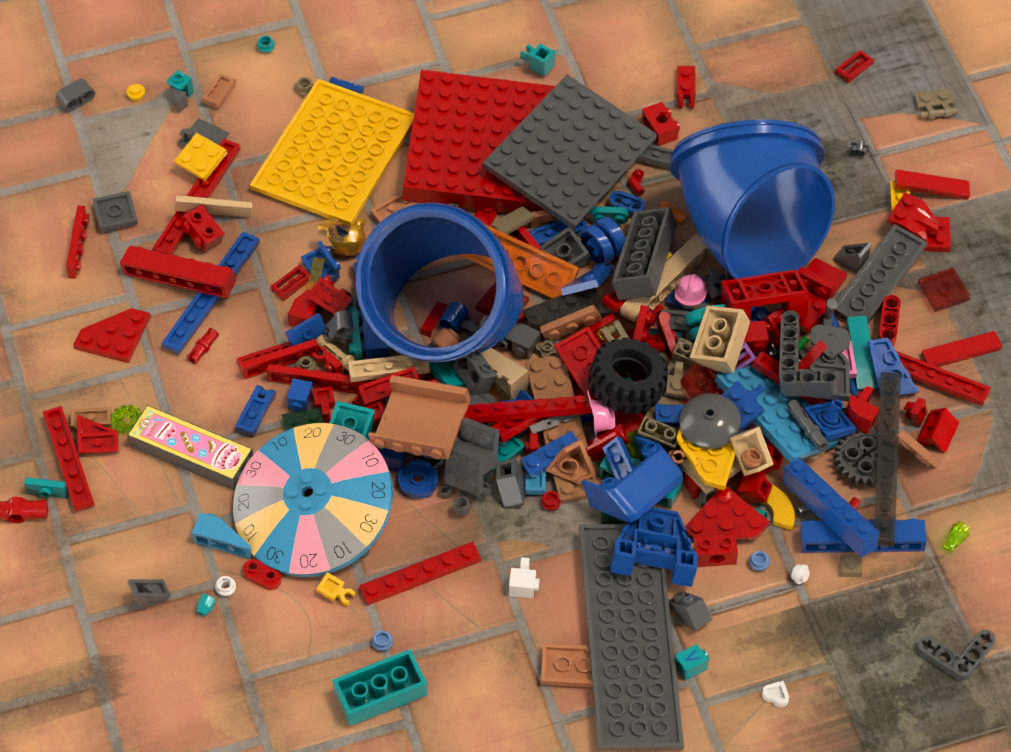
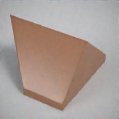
[545,439,596,484]

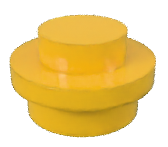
[127,84,145,101]

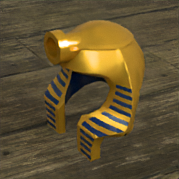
[316,219,366,256]

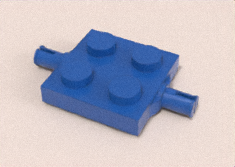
[722,381,765,434]

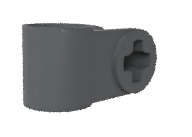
[323,310,354,343]

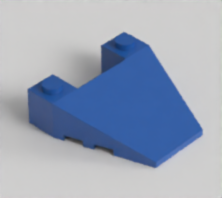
[610,507,697,587]

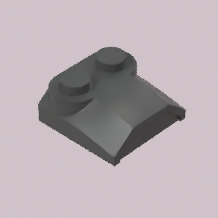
[540,227,591,267]

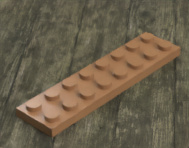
[525,355,597,504]

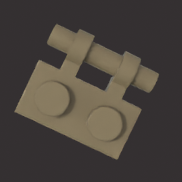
[914,88,958,120]

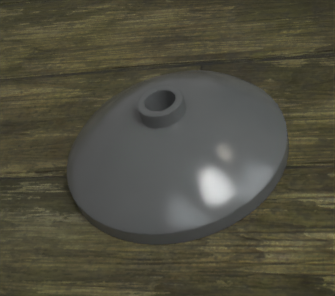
[679,393,741,449]

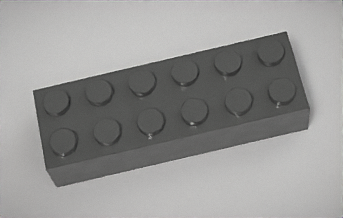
[612,207,677,300]

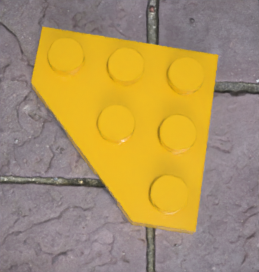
[677,429,736,490]

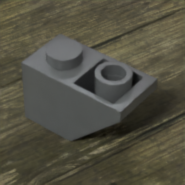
[497,324,541,360]
[496,459,524,508]
[669,591,713,630]

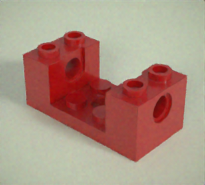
[721,269,808,322]

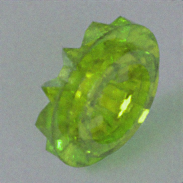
[111,405,142,433]

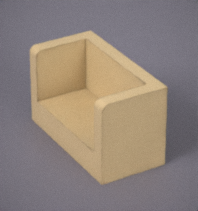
[730,427,774,476]

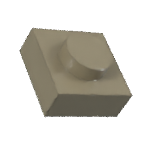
[840,555,862,577]

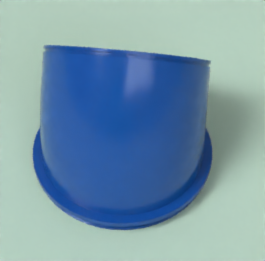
[670,120,835,279]
[355,203,523,362]

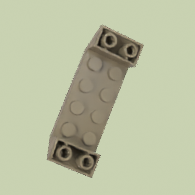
[637,338,710,449]

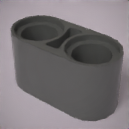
[56,79,95,112]

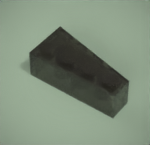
[523,287,610,336]

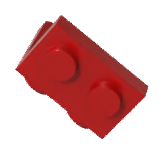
[798,258,847,301]

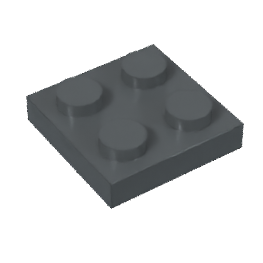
[93,191,138,233]

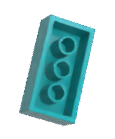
[332,649,428,726]

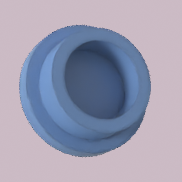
[749,551,770,571]
[372,631,393,651]

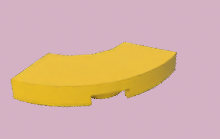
[762,485,795,531]

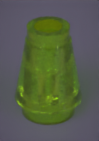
[943,521,971,552]

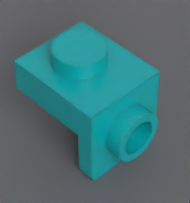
[166,70,194,97]

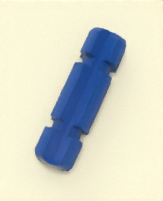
[329,77,364,94]

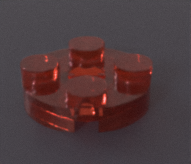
[680,364,719,398]

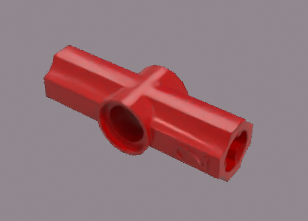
[0,497,49,523]

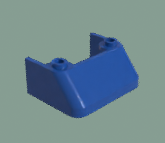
[581,435,684,522]

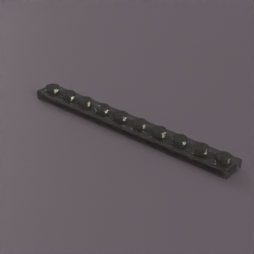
[874,372,901,547]

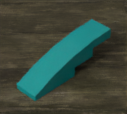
[846,316,877,391]

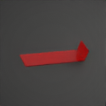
[420,301,448,338]
[799,340,827,369]

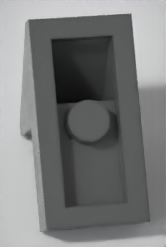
[128,579,171,610]

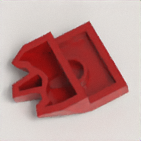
[887,192,938,242]

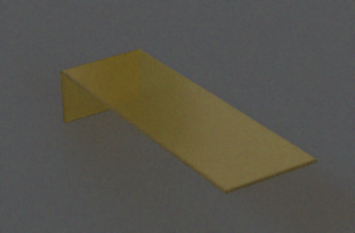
[306,257,326,290]

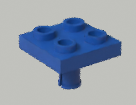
[803,399,857,440]

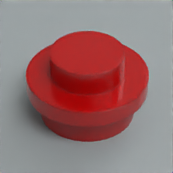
[541,491,561,511]

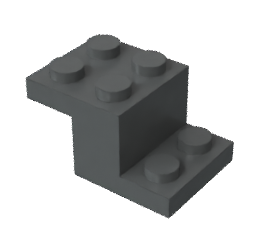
[444,418,499,496]

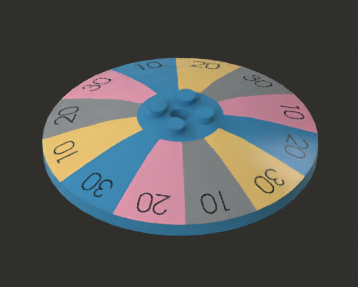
[233,423,393,577]

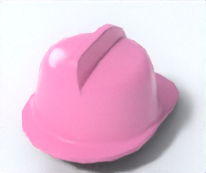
[675,273,708,306]
[587,390,615,438]

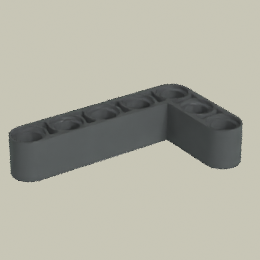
[779,310,839,396]

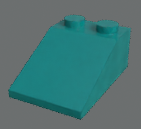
[329,401,375,440]

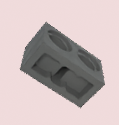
[452,349,497,395]

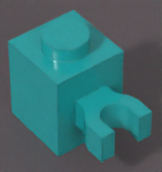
[520,44,555,77]

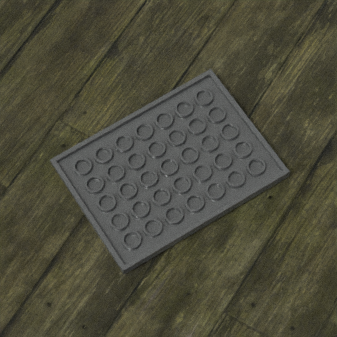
[482,74,658,230]

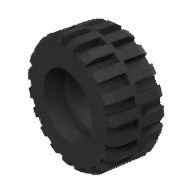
[588,338,668,414]

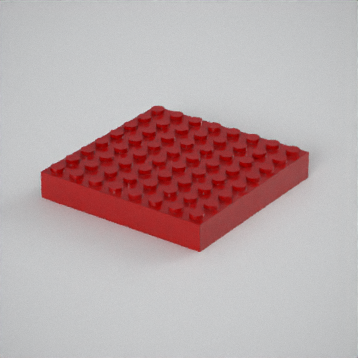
[402,69,555,213]

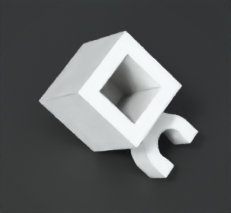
[509,557,540,599]

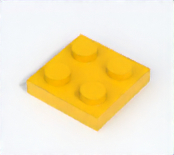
[174,133,227,181]

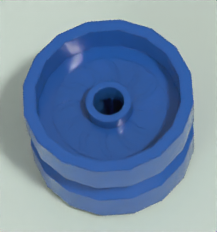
[580,216,626,265]

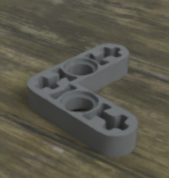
[917,630,995,681]

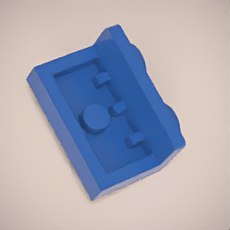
[301,241,341,283]

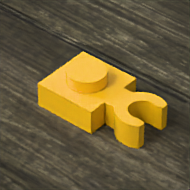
[316,572,355,606]

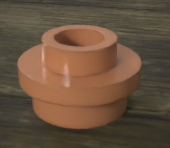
[742,448,762,468]

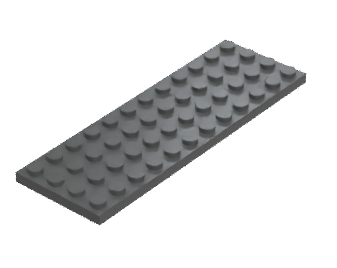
[579,524,684,751]

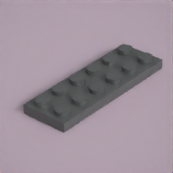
[834,224,927,324]

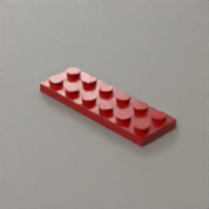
[554,326,644,438]

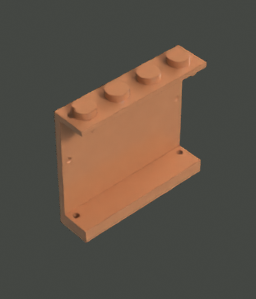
[368,375,471,460]

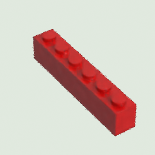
[120,246,236,298]

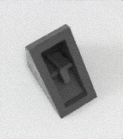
[833,243,871,273]

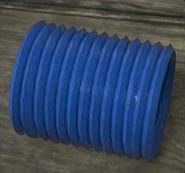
[439,301,469,332]

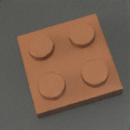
[898,429,941,468]

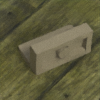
[491,206,535,235]

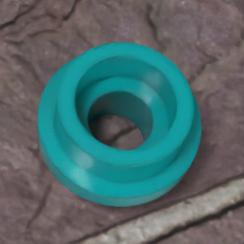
[257,35,275,53]

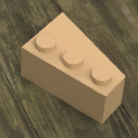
[482,348,529,401]

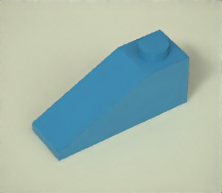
[192,513,252,559]

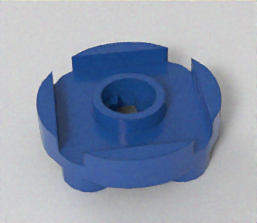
[398,460,438,498]

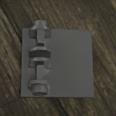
[177,118,229,148]

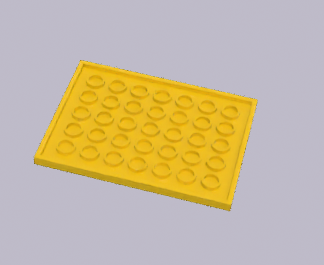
[250,79,414,227]

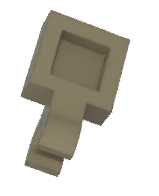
[665,361,688,399]

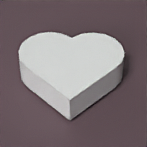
[762,681,789,707]

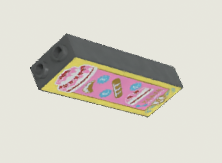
[127,405,253,490]

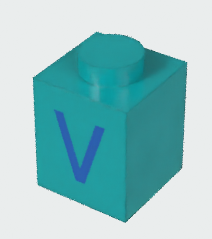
[675,644,709,681]

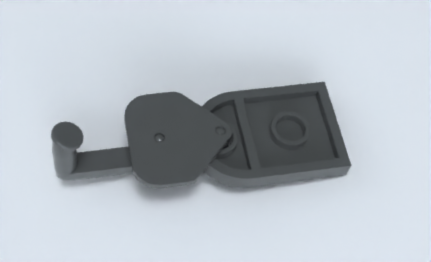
[809,298,850,402]

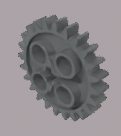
[833,430,900,488]

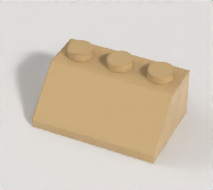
[690,306,750,373]

